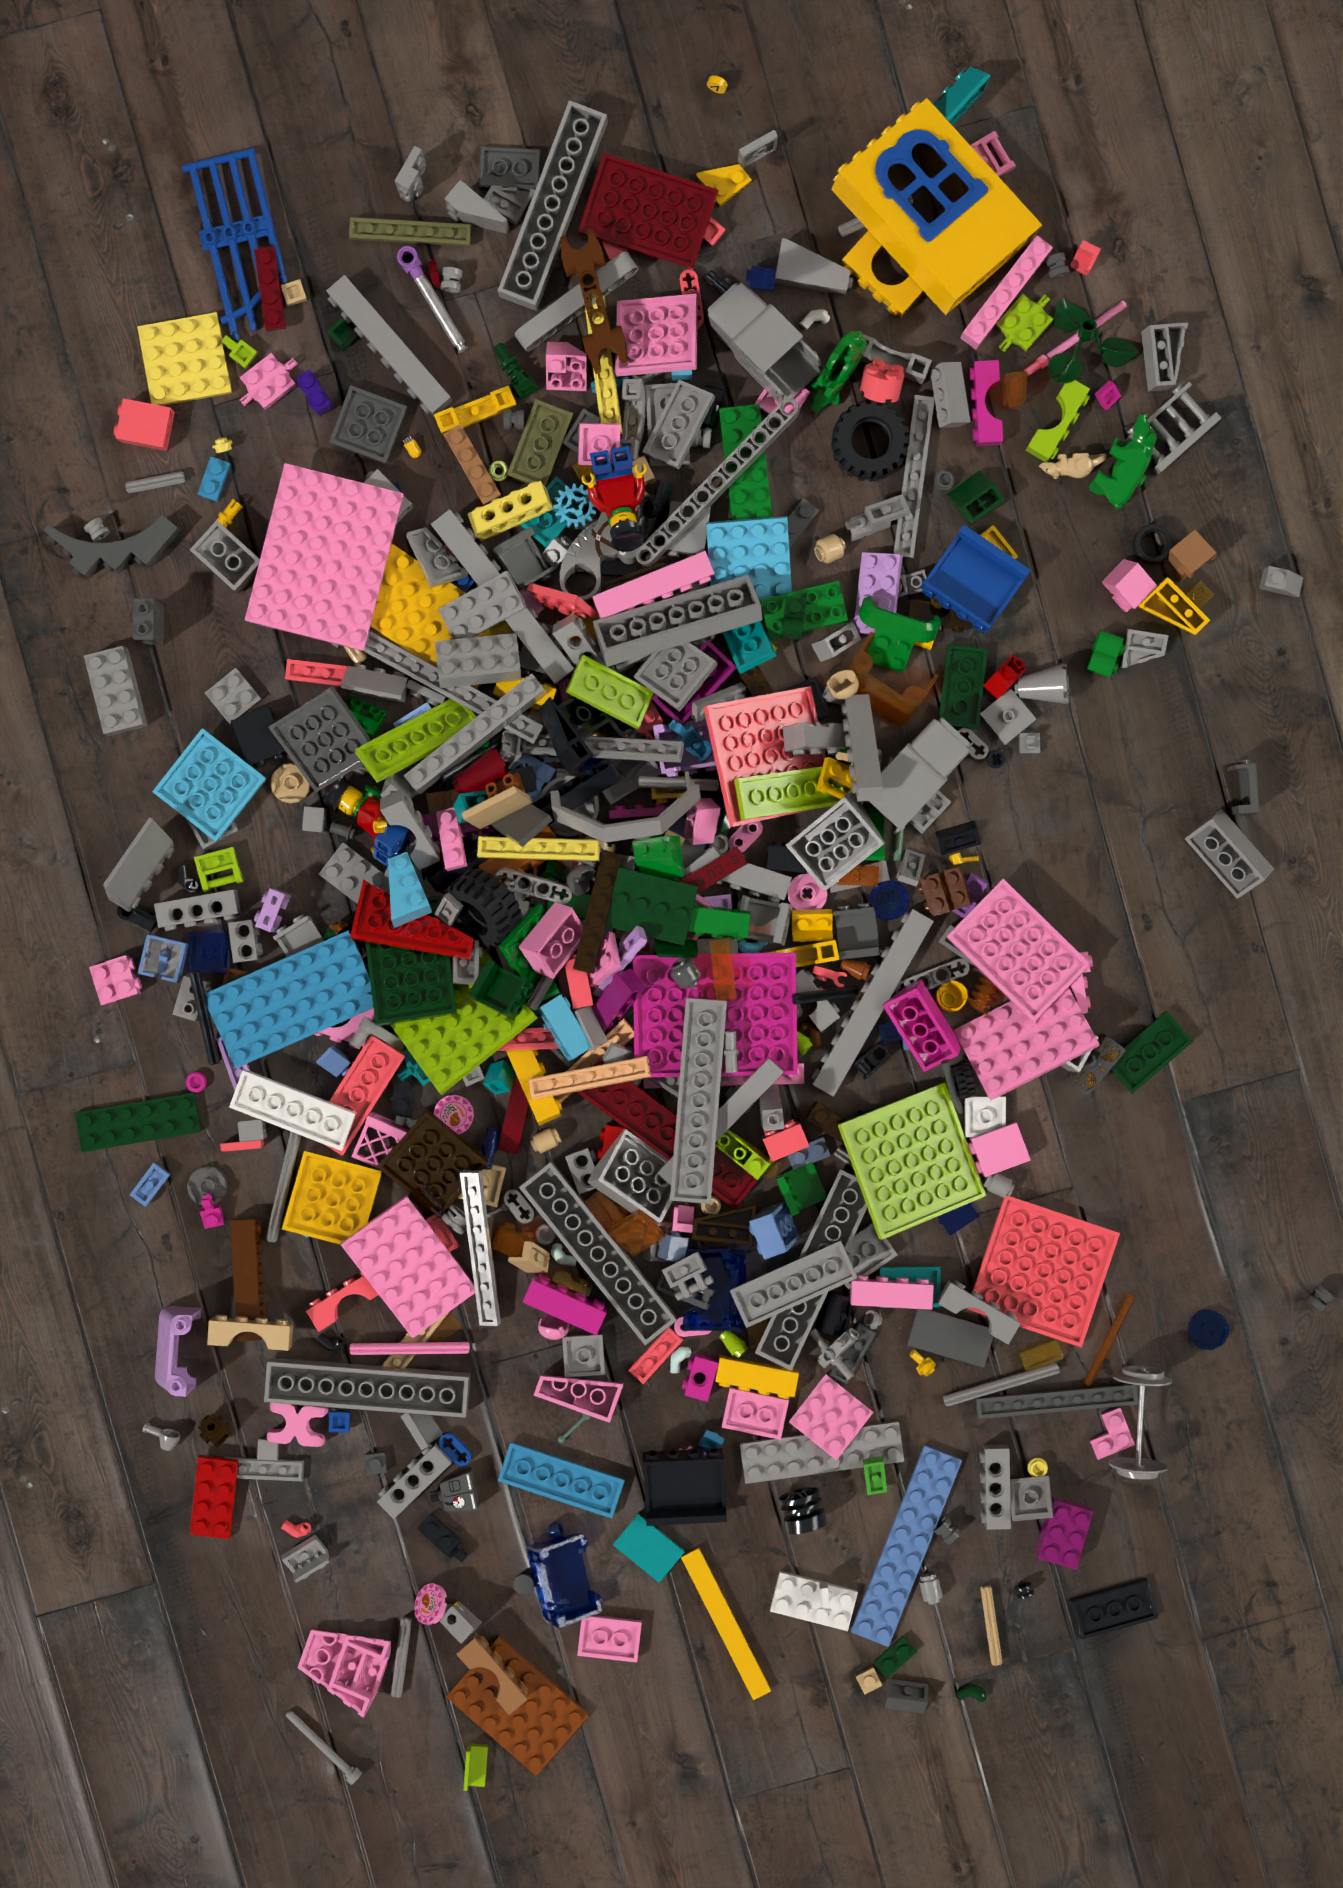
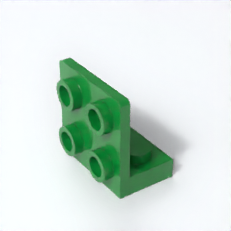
[776,1162,827,1216]

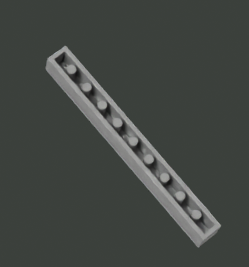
[431,509,575,686]
[811,909,934,1097]

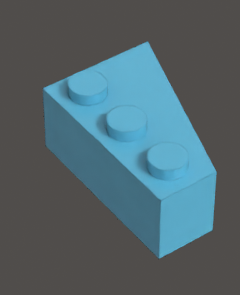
[388,852,432,928]
[533,995,591,1061]

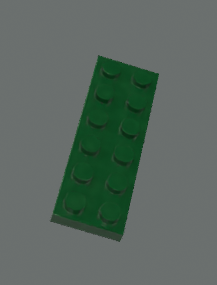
[75,1092,202,1152]

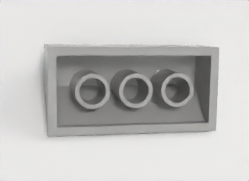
[1184,809,1274,899]

